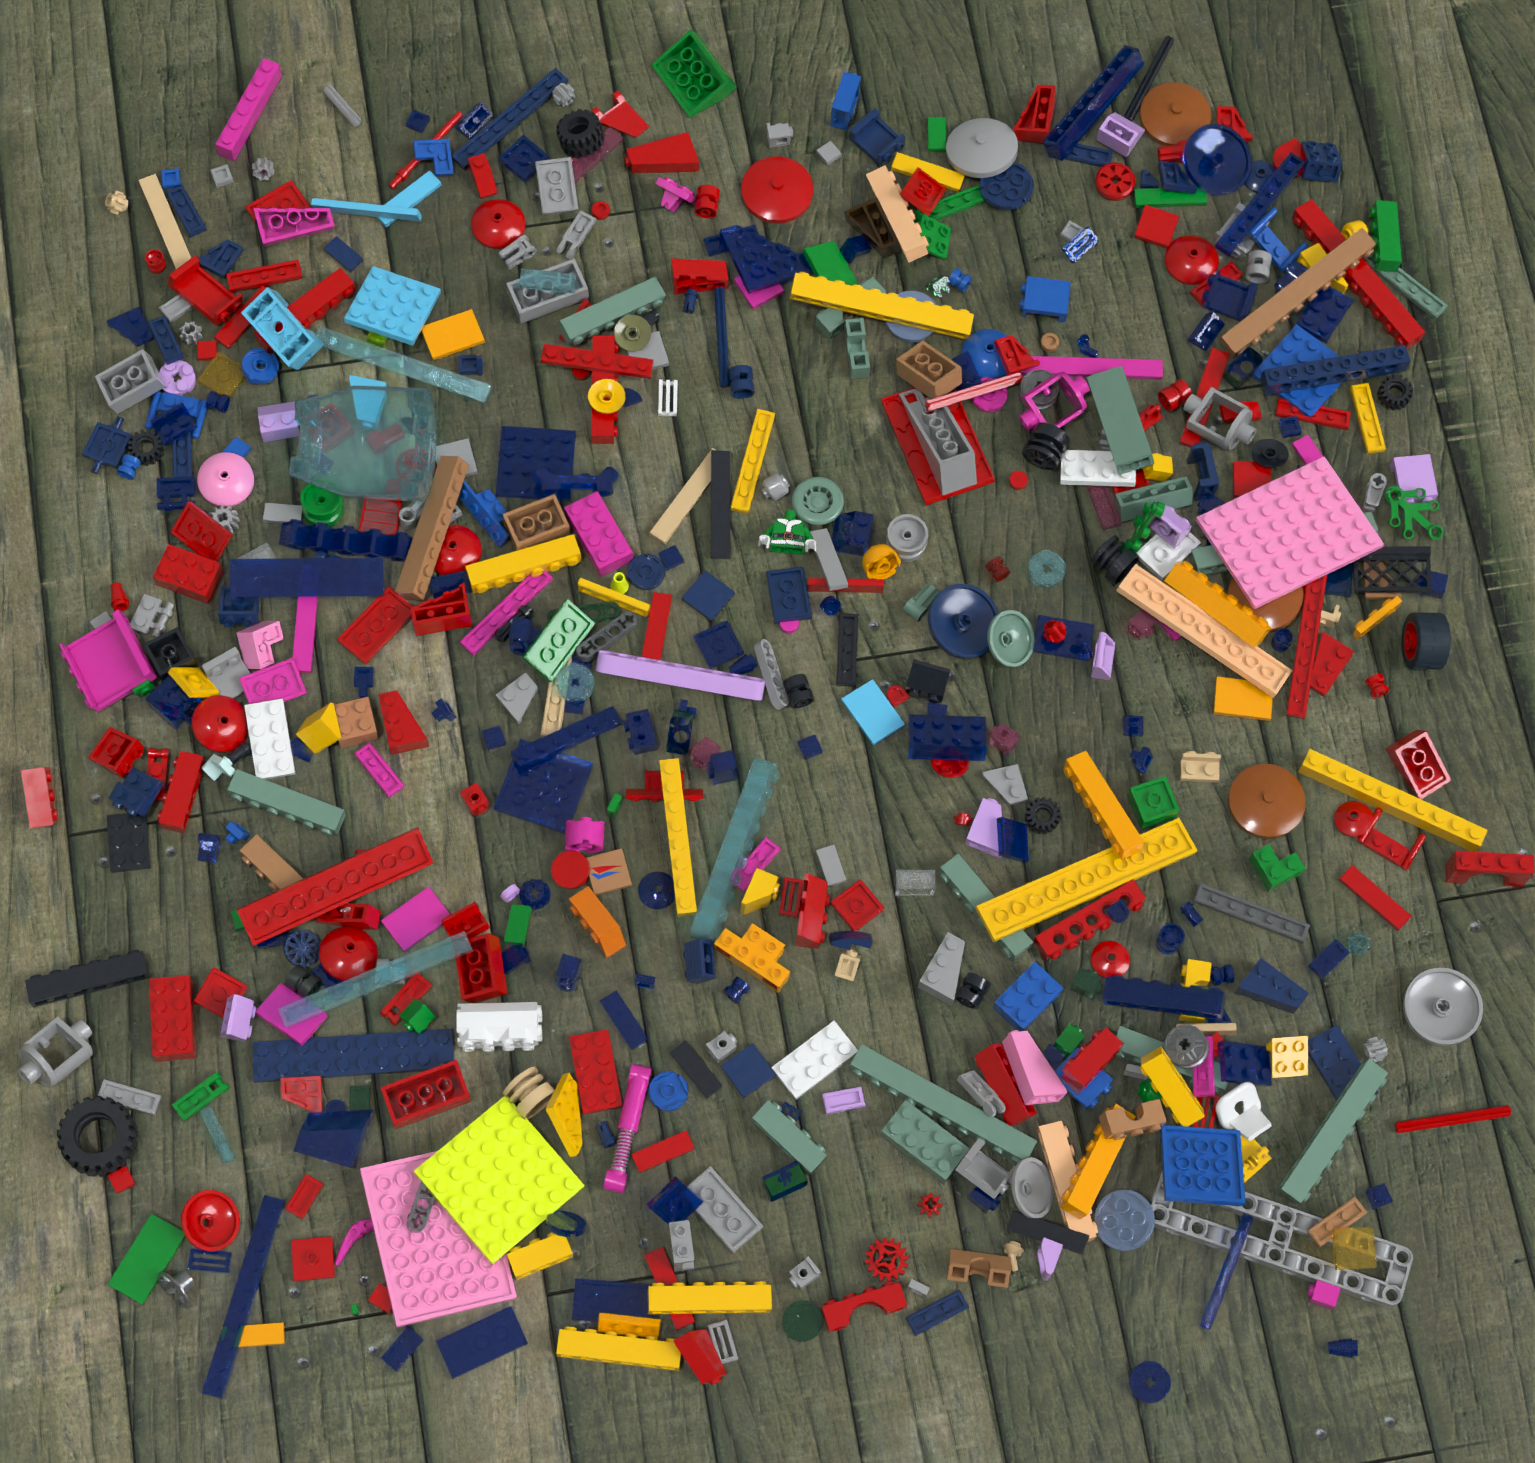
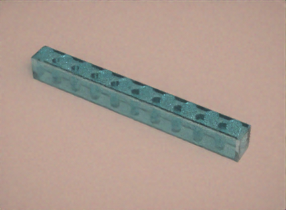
[690,757,779,945]
[278,931,473,1028]

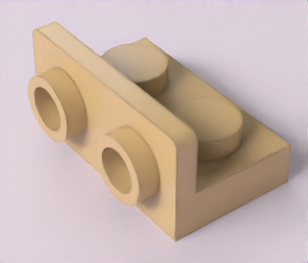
[1180,751,1221,783]

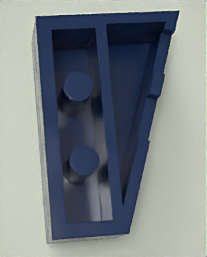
[1234,958,1309,1014]

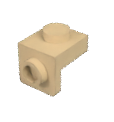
[1319,604,1341,628]

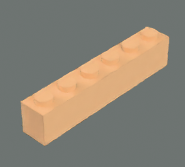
[866,165,929,263]
[1037,1121,1098,1241]

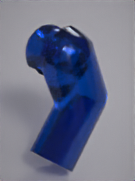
[1077,334,1099,358]

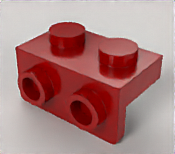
[441,902,490,943]

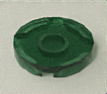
[782,1300,823,1342]

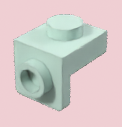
[202,754,236,781]

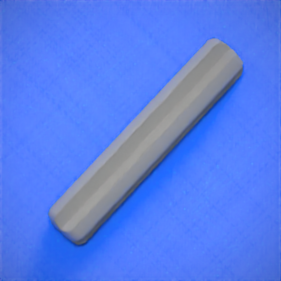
[324,85,362,127]

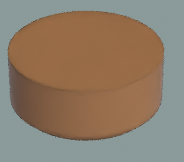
[1040,333,1059,352]

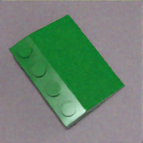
[651,29,737,118]

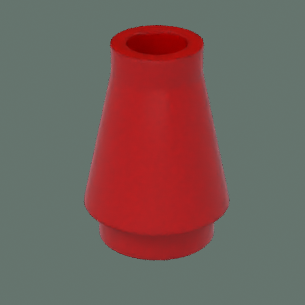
[110,582,130,612]

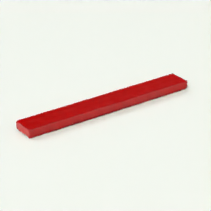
[1286,575,1327,719]

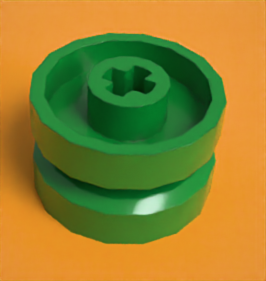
[300,480,344,529]

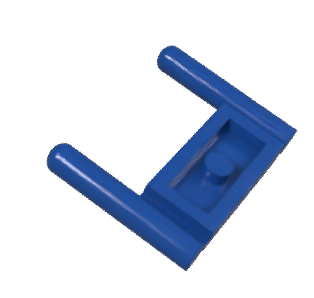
[1248,207,1308,272]
[145,391,209,439]

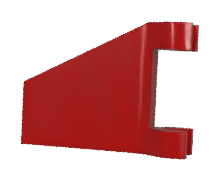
[591,90,649,138]

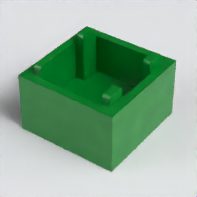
[1127,776,1180,829]

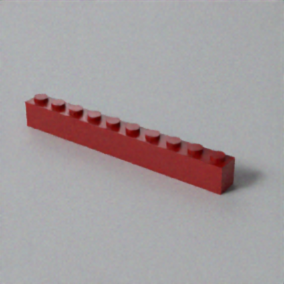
[1292,199,1425,349]

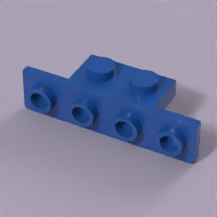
[458,481,509,547]

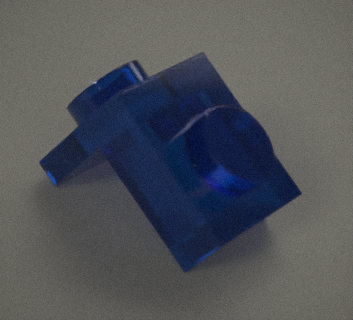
[839,235,872,263]
[502,945,531,974]

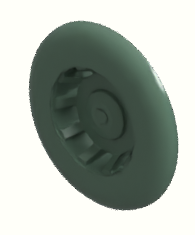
[792,477,844,525]

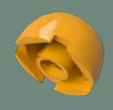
[862,544,901,580]

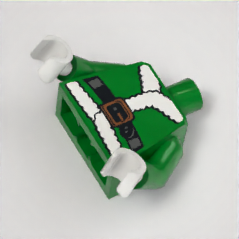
[758,510,816,555]

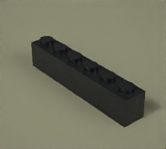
[25,950,150,1008]

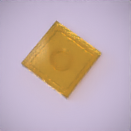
[198,352,246,400]
[1332,1227,1377,1270]

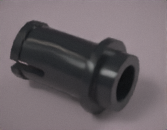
[226,742,252,765]

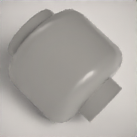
[761,473,790,501]

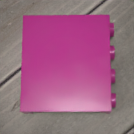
[59,609,157,712]

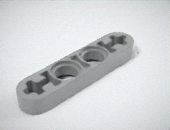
[754,639,789,710]

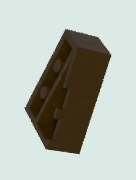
[844,197,900,258]

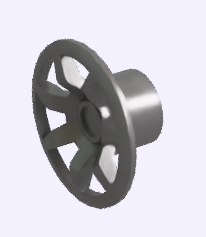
[158,1270,195,1308]

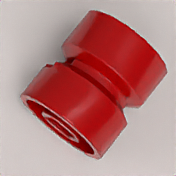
[694,185,720,219]
[1157,379,1192,412]

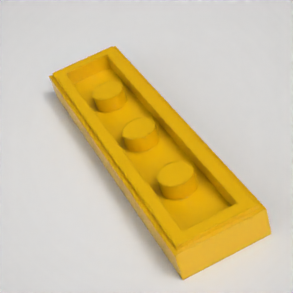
[891,152,965,192]
[1350,383,1386,454]
[578,578,650,618]

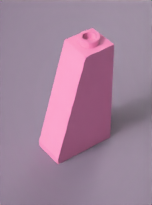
[1002,1030,1068,1105]

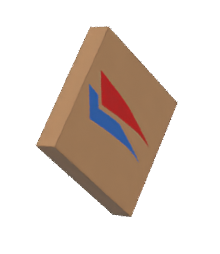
[586,848,632,896]

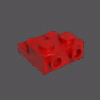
[88,727,144,778]

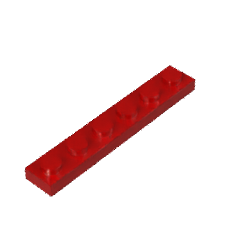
[541,344,654,379]

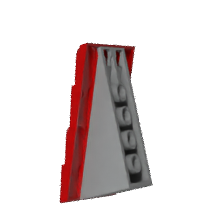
[881,387,995,506]

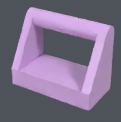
[1091,632,1115,680]
[1037,1238,1063,1281]

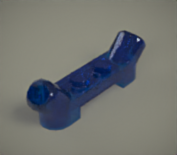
[532,465,619,497]

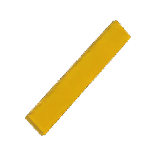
[730,409,775,514]

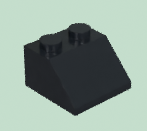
[905,659,951,703]

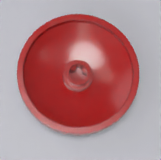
[741,156,813,224]

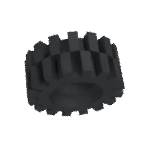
[1377,374,1413,410]
[128,429,164,466]
[1025,797,1061,834]

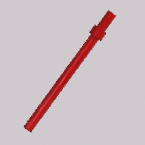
[388,111,463,190]

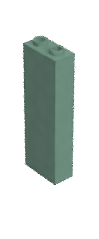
[1087,366,1154,475]

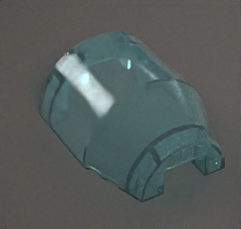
[289,386,436,502]

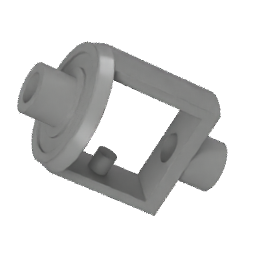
[1183,387,1257,450]
[17,1017,93,1087]

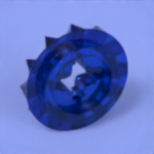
[519,879,551,910]

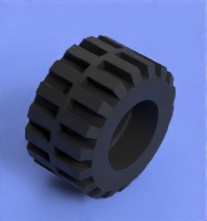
[556,109,605,158]

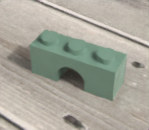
[844,318,870,379]

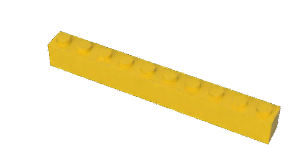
[789,272,974,339]
[1298,749,1488,852]

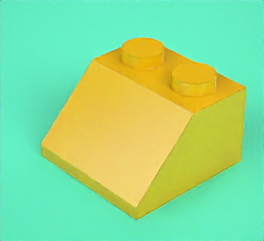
[741,868,780,915]

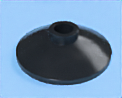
[1251,439,1289,468]

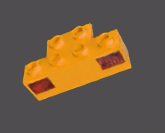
[714,923,790,993]

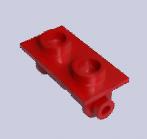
[1138,404,1163,432]

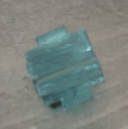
[1346,932,1371,956]

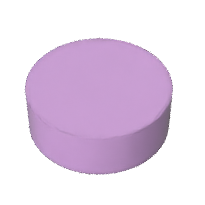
[500,884,520,902]

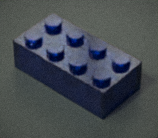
[907,715,987,761]

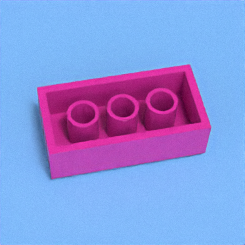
[564,491,633,577]

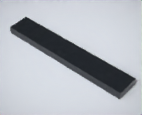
[711,450,730,559]

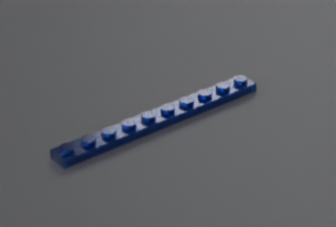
[202,1195,285,1399]

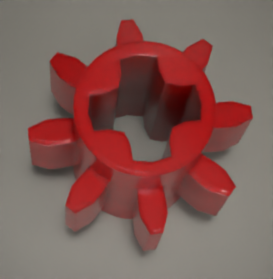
[1043,620,1067,643]
[917,1192,943,1219]

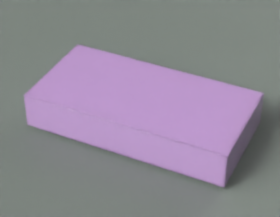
[822,1087,865,1115]

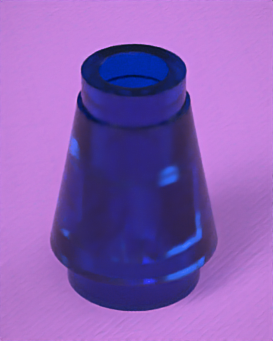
[728,653,758,675]
[1328,1338,1358,1358]

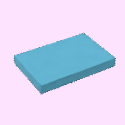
[841,679,905,746]

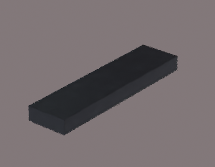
[836,613,858,687]
[1007,1211,1090,1255]

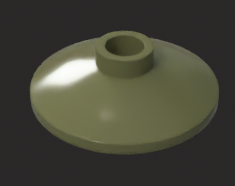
[614,315,651,352]

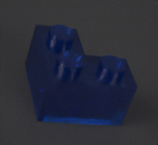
[508,617,543,656]

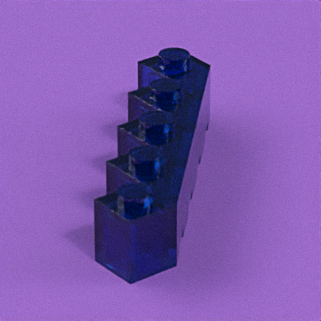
[279,519,413,562]

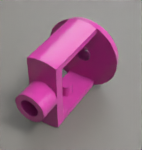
[1018,371,1090,431]

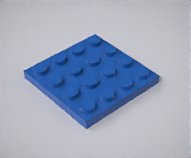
[1252,324,1343,418]
[1160,1125,1246,1206]

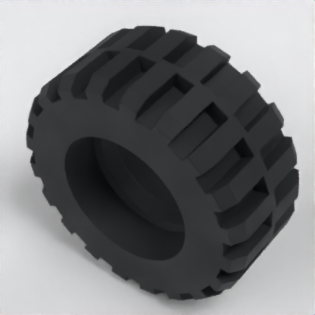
[57,1096,138,1177]

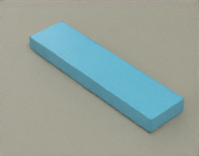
[376,171,442,227]

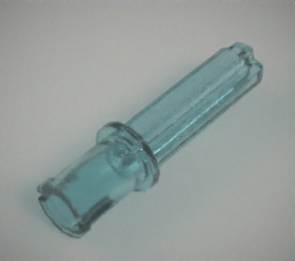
[200,1106,235,1164]

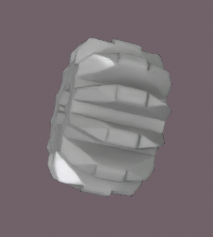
[208,504,240,534]

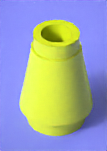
[610,572,629,594]

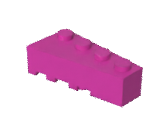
[253,208,335,247]

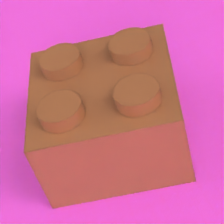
[334,697,379,748]

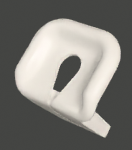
[1216,1082,1271,1142]

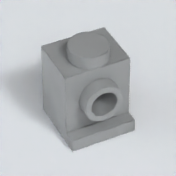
[766,123,793,148]
[706,1031,737,1064]
[788,1256,821,1290]

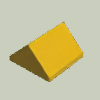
[296,703,342,753]

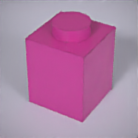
[1307,1280,1341,1310]

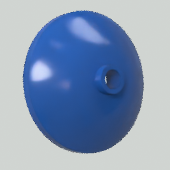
[961,329,1007,379]

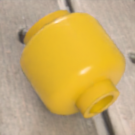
[1341,220,1369,239]

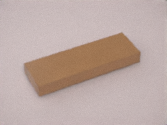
[1306,1197,1367,1248]

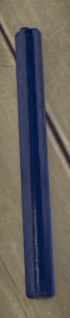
[1200,1214,1253,1330]

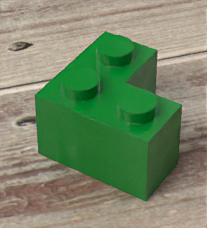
[1249,844,1306,892]

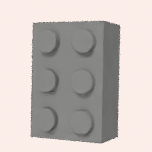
[95,349,166,414]

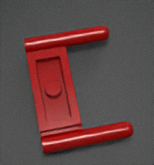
[1356,807,1426,871]

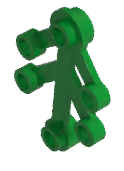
[1385,486,1443,540]
[1124,501,1166,552]

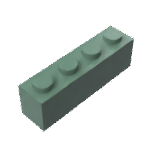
[1115,476,1193,522]
[751,1100,827,1175]

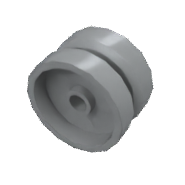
[886,514,928,562]

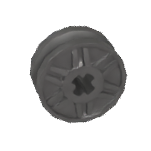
[1019,369,1059,411]
[1165,1024,1209,1069]

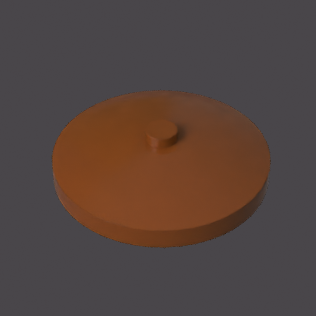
[1139,82,1211,146]
[1227,578,1304,633]
[1228,764,1306,839]

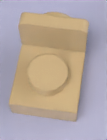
[835,949,861,981]

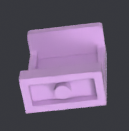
[1390,454,1438,504]

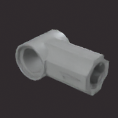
[399,494,427,530]

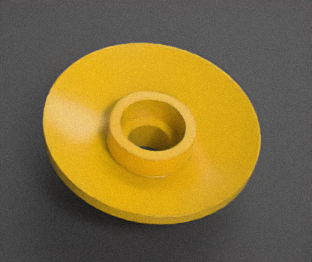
[588,379,625,414]

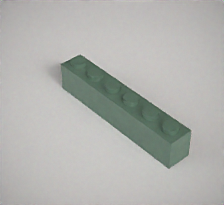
[557,276,666,345]
[227,769,346,836]
[939,854,1033,961]
[1115,1026,1232,1095]

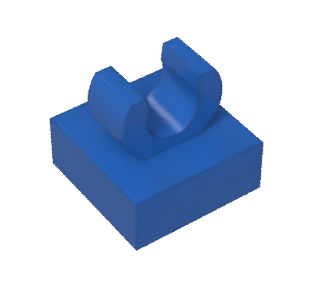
[225,822,251,844]

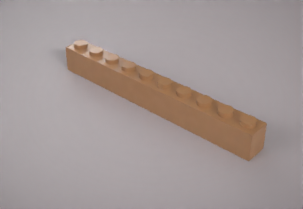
[1219,228,1376,358]

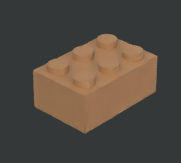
[896,341,962,399]
[503,494,570,551]

